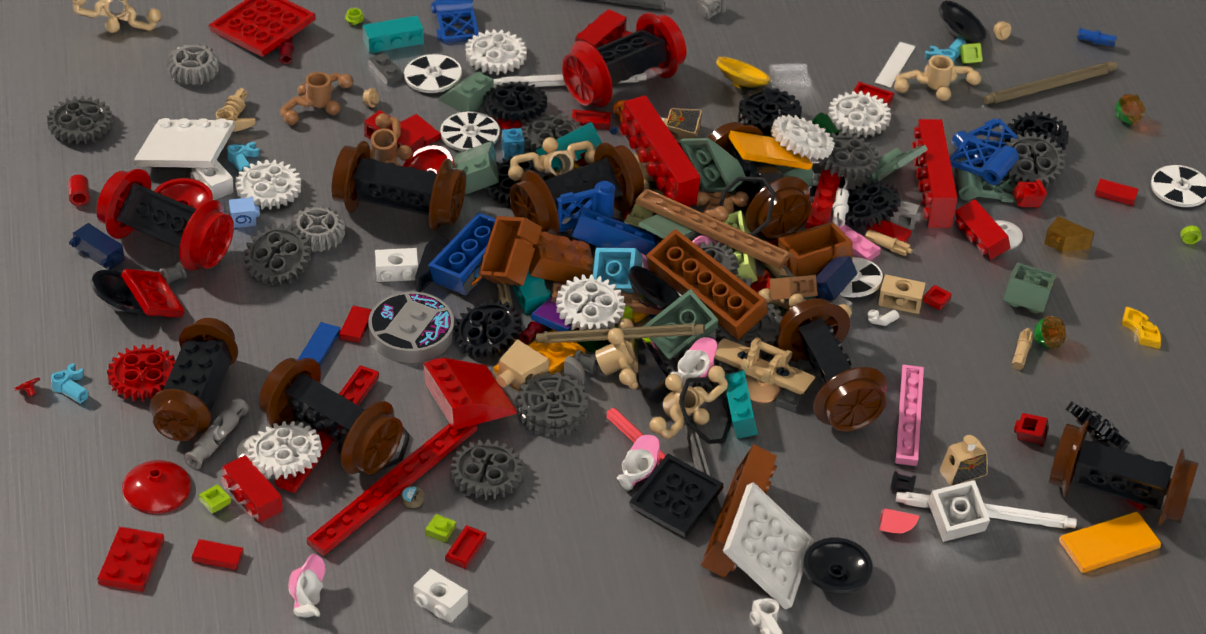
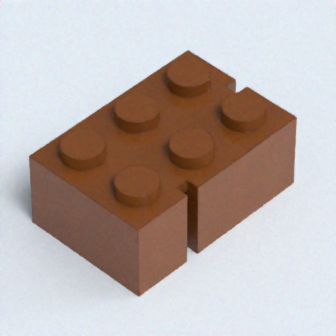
[478,216,542,286]
[778,222,853,277]
[529,231,594,284]

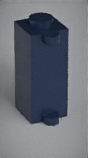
[69,223,125,270]
[812,256,858,301]

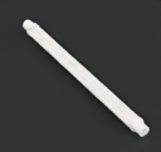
[494,72,646,87]
[895,492,1077,529]

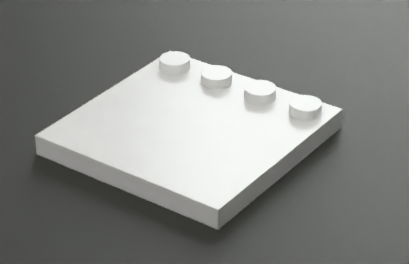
[134,118,235,168]
[723,482,814,609]

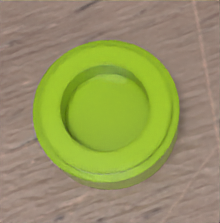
[1180,226,1202,244]

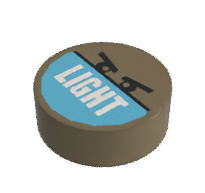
[402,486,424,508]

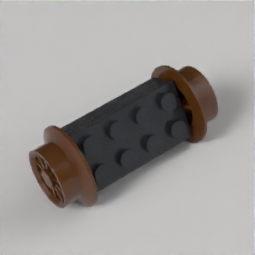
[150,318,238,441]

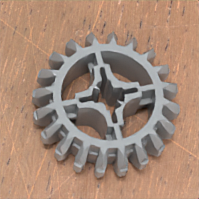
[167,44,219,86]
[290,206,345,253]

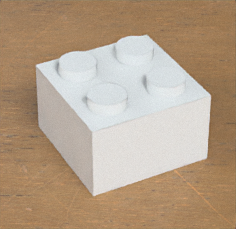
[928,480,990,542]

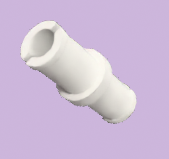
[832,189,849,227]

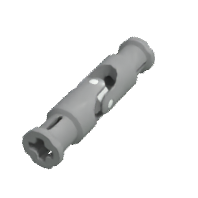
[184,398,249,470]

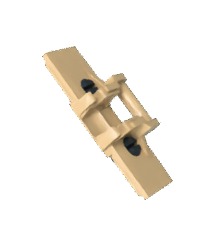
[714,337,816,395]

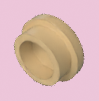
[993,22,1011,40]
[363,88,379,108]

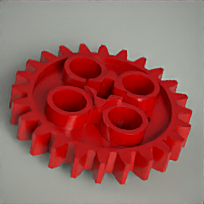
[107,344,175,402]

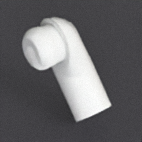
[868,309,899,326]

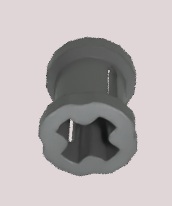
[160,262,187,285]
[574,350,598,374]

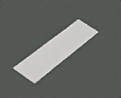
[875,42,916,88]

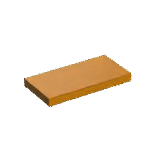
[728,130,813,170]
[494,329,586,391]
[1059,511,1161,573]

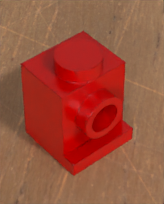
[1012,180,1048,208]
[1014,413,1049,447]

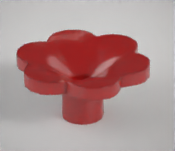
[14,378,40,397]

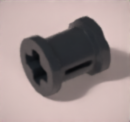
[890,471,917,493]

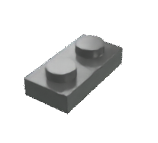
[368,53,404,85]

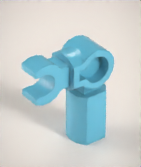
[925,38,967,66]
[227,142,260,173]
[51,363,88,404]

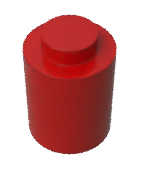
[68,175,90,206]

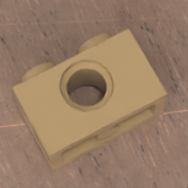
[878,274,926,314]

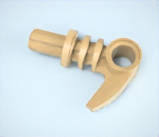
[216,88,255,131]

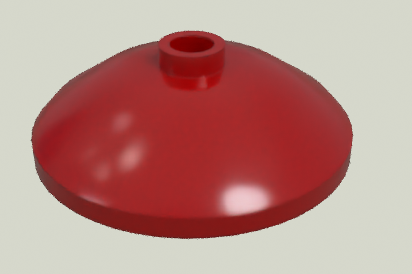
[403,145,455,174]
[154,178,213,209]
[122,460,191,514]

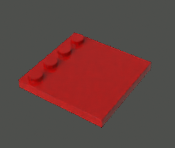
[209,0,316,57]

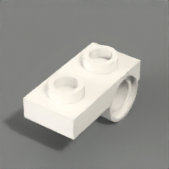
[750,598,783,634]

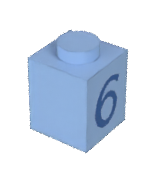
[229,197,260,228]

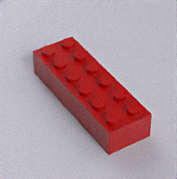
[620,95,701,207]
[911,119,957,228]

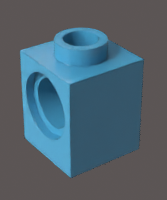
[501,128,524,160]

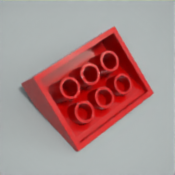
[423,358,516,430]

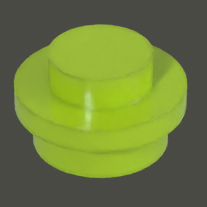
[345,8,364,25]

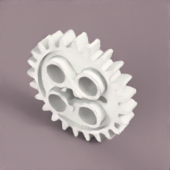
[465,29,527,75]
[828,91,891,138]
[771,115,835,160]
[235,160,302,210]
[556,274,625,330]
[248,421,322,479]

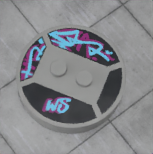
[368,292,454,363]

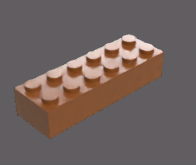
[646,229,768,340]
[700,444,777,578]

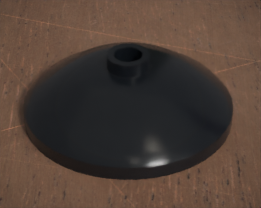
[939,1,986,43]
[628,266,680,311]
[91,270,144,313]
[803,537,873,594]

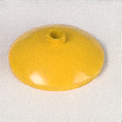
[716,57,771,88]

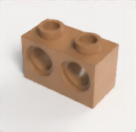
[770,275,818,300]

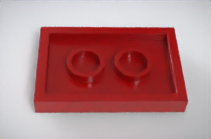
[121,269,185,318]
[97,526,165,592]

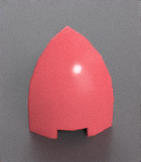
[879,508,920,533]

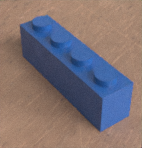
[571,207,658,256]

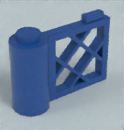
[430,0,479,43]
[951,118,1017,167]
[950,137,1019,185]
[556,181,615,232]

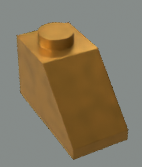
[1044,216,1094,252]

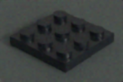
[629,453,724,538]

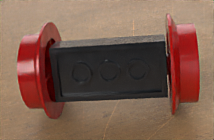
[562,13,687,107]
[96,168,234,271]

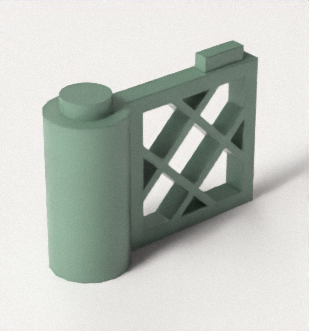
[865,145,928,183]
[954,160,1016,203]

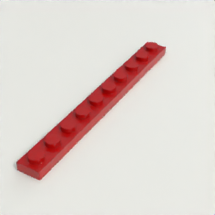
[307,423,477,556]

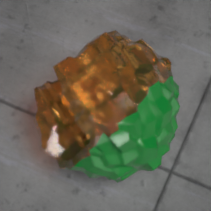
[1115,94,1146,124]
[1034,316,1066,349]

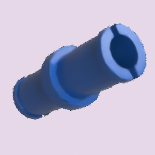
[1077,28,1117,48]

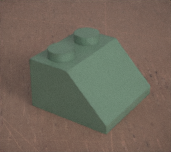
[439,71,494,112]

